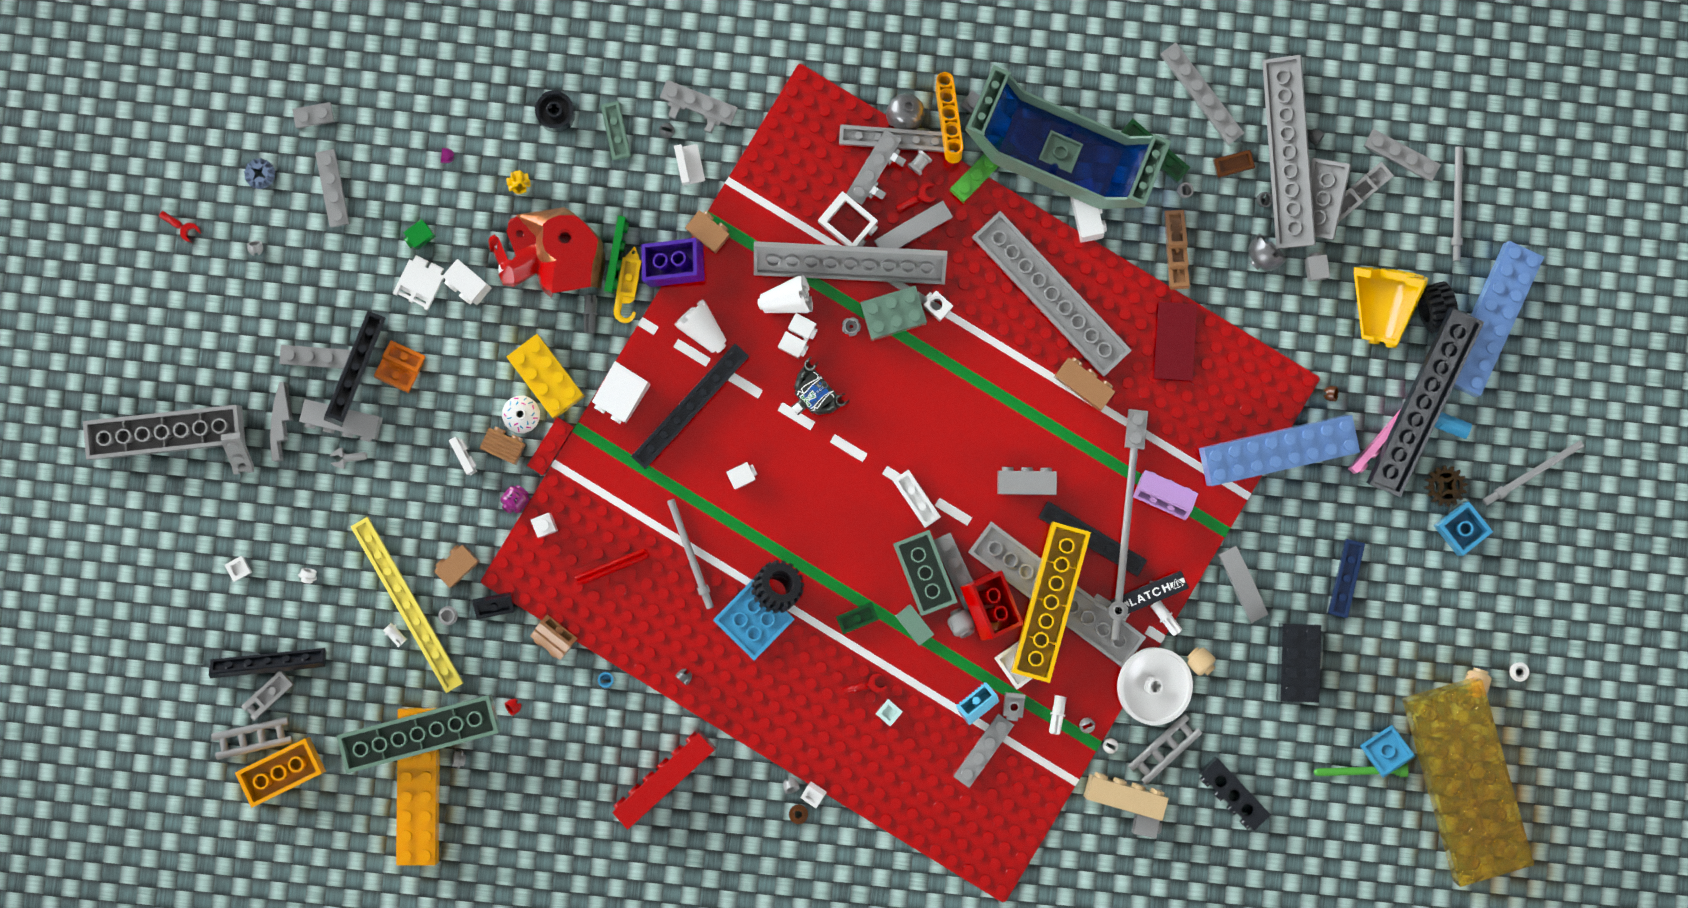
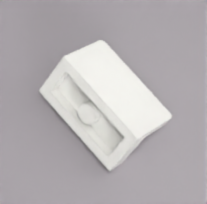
[674,144,705,186]

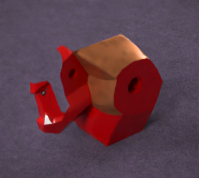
[488,207,605,298]

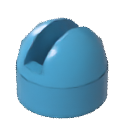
[598,672,614,688]

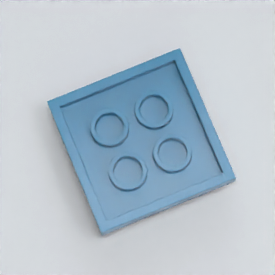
[713,579,794,660]

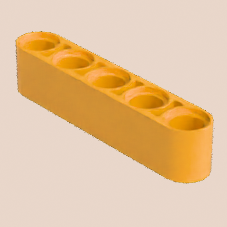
[935,72,963,163]

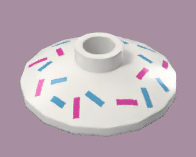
[502,396,540,433]

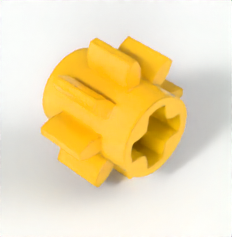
[506,170,531,194]

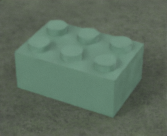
[860,286,927,341]

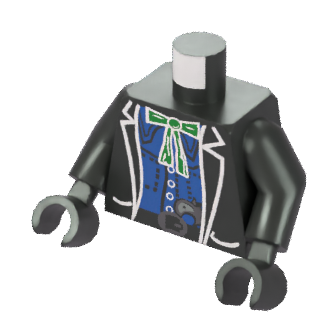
[791,357,849,415]

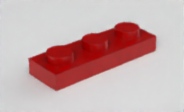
[527,417,574,476]

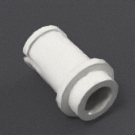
[383,623,407,647]

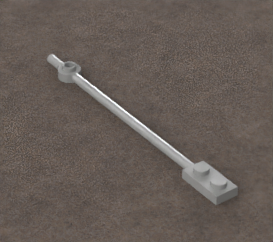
[1108,409,1148,640]

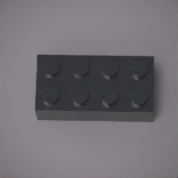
[1276,623,1321,703]

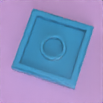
[1360,725,1415,778]

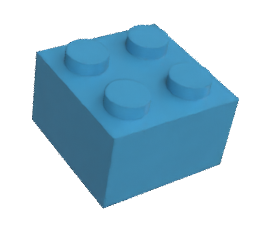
[1434,502,1493,556]

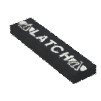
[1110,570,1189,614]

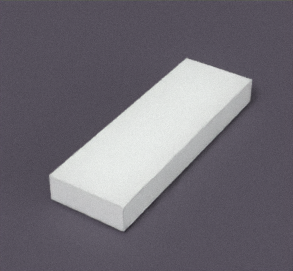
[893,470,941,528]

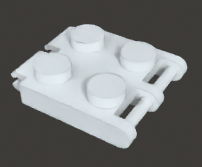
[393,255,444,311]

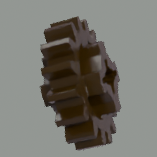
[1424,465,1468,507]

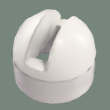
[1103,738,1119,754]

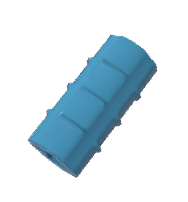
[1434,412,1472,439]

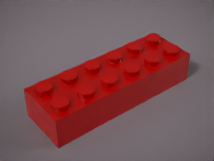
[612,731,716,830]

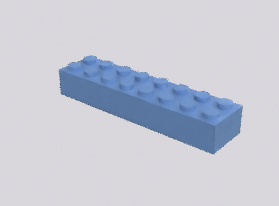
[1454,241,1544,397]
[1199,415,1360,486]

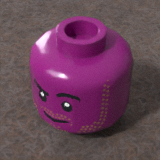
[500,485,529,514]

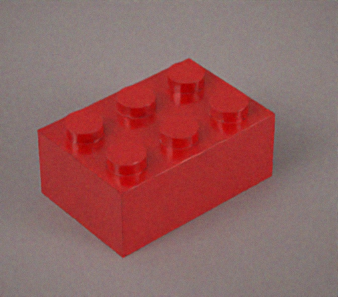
[960,570,1024,641]

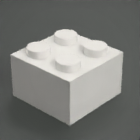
[442,259,492,305]

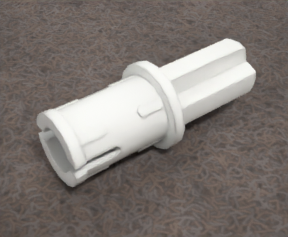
[1150,600,1182,636]
[1049,695,1067,735]

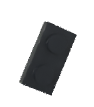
[473,592,515,619]

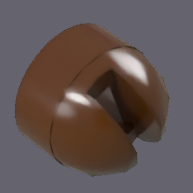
[1323,386,1339,401]

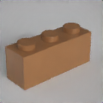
[1054,357,1115,411]

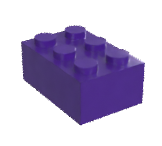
[641,238,704,287]

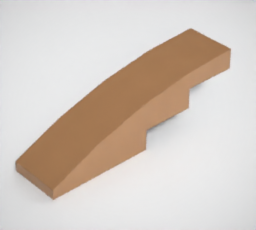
[1164,210,1190,290]

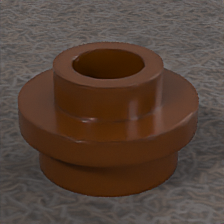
[789,804,808,824]

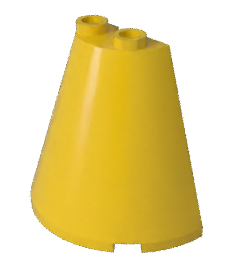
[1354,267,1428,348]

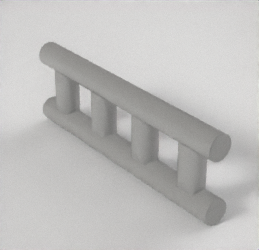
[1128,713,1202,785]
[211,717,293,760]

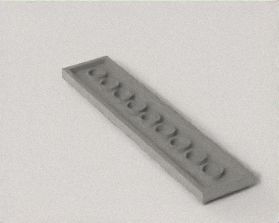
[1262,55,1316,249]
[972,211,1132,377]
[754,241,947,284]
[968,522,1146,667]

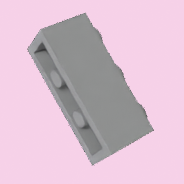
[997,467,1057,495]

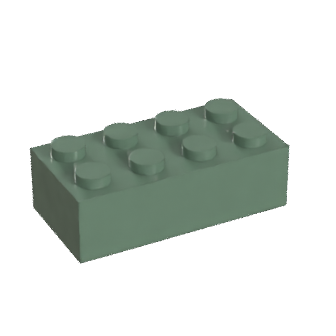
[893,530,957,616]

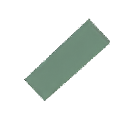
[601,101,631,161]

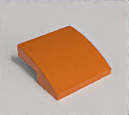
[374,340,426,393]

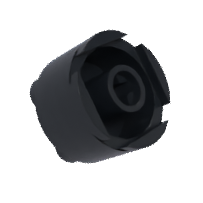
[535,90,576,132]

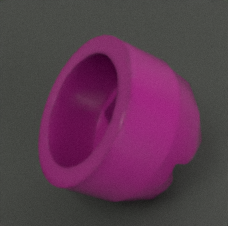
[441,148,455,164]

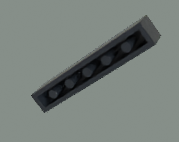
[324,311,386,427]

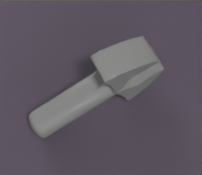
[330,448,367,469]

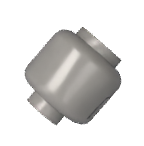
[947,608,976,638]

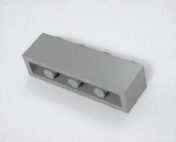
[299,399,383,442]

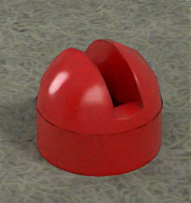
[505,698,521,716]

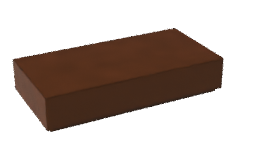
[1213,150,1255,178]

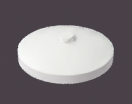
[1117,647,1193,725]

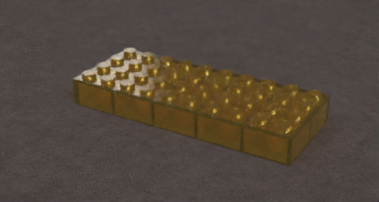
[1402,677,1534,887]

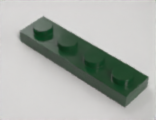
[1121,118,1191,183]

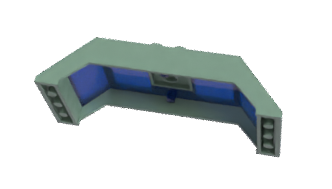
[965,65,1171,209]

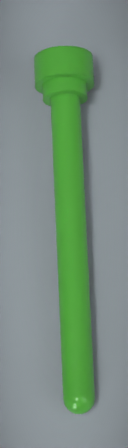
[1314,763,1408,777]

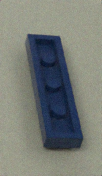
[1327,539,1365,618]

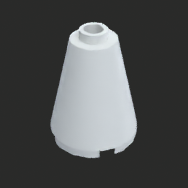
[758,275,813,313]
[674,299,726,353]

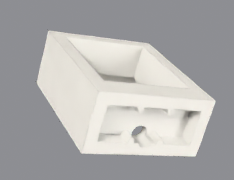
[818,191,878,247]

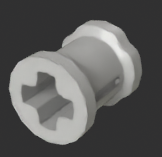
[907,150,932,175]

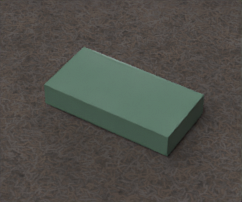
[895,604,934,646]

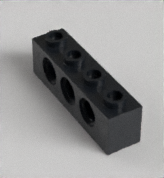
[1198,757,1271,831]

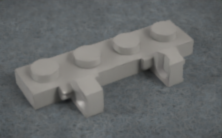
[660,80,738,134]
[846,129,906,205]

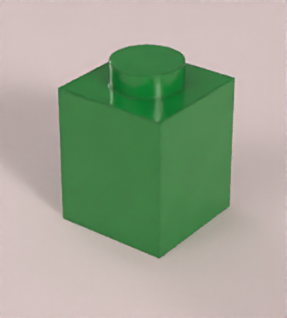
[403,219,436,250]

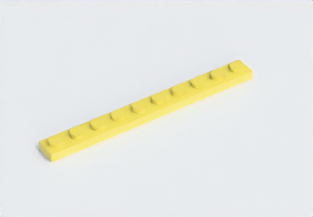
[351,517,464,693]

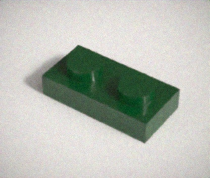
[836,602,879,634]

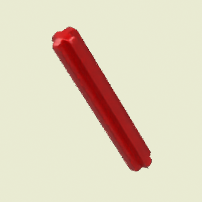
[575,549,648,585]

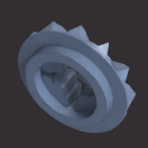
[244,158,275,189]

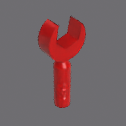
[896,183,937,212]
[159,211,201,243]
[843,673,887,695]

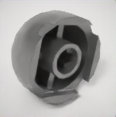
[886,93,925,130]
[1248,233,1287,271]

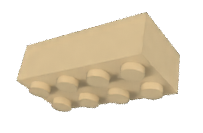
[1083,772,1169,821]

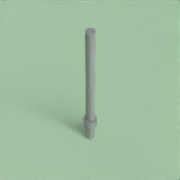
[1451,147,1463,261]
[1482,440,1584,506]
[667,499,714,609]

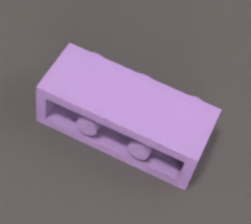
[1133,470,1198,520]

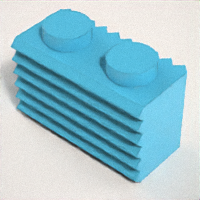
[956,682,1000,725]

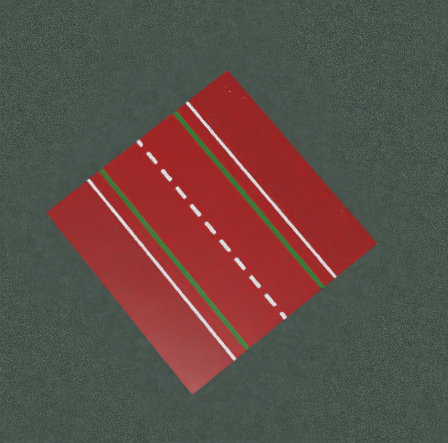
[481,64,1320,902]

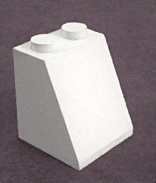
[592,361,651,424]

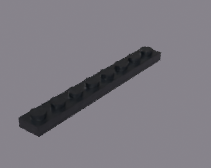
[631,343,749,470]

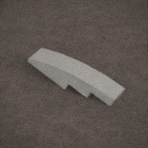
[1338,161,1394,223]
[874,201,953,249]
[270,382,293,462]
[1218,546,1268,623]

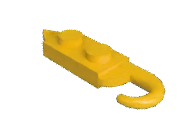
[613,247,642,323]

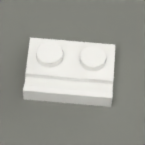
[449,437,477,475]

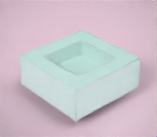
[875,699,903,726]

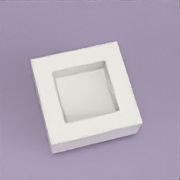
[225,556,252,582]
[800,782,827,808]

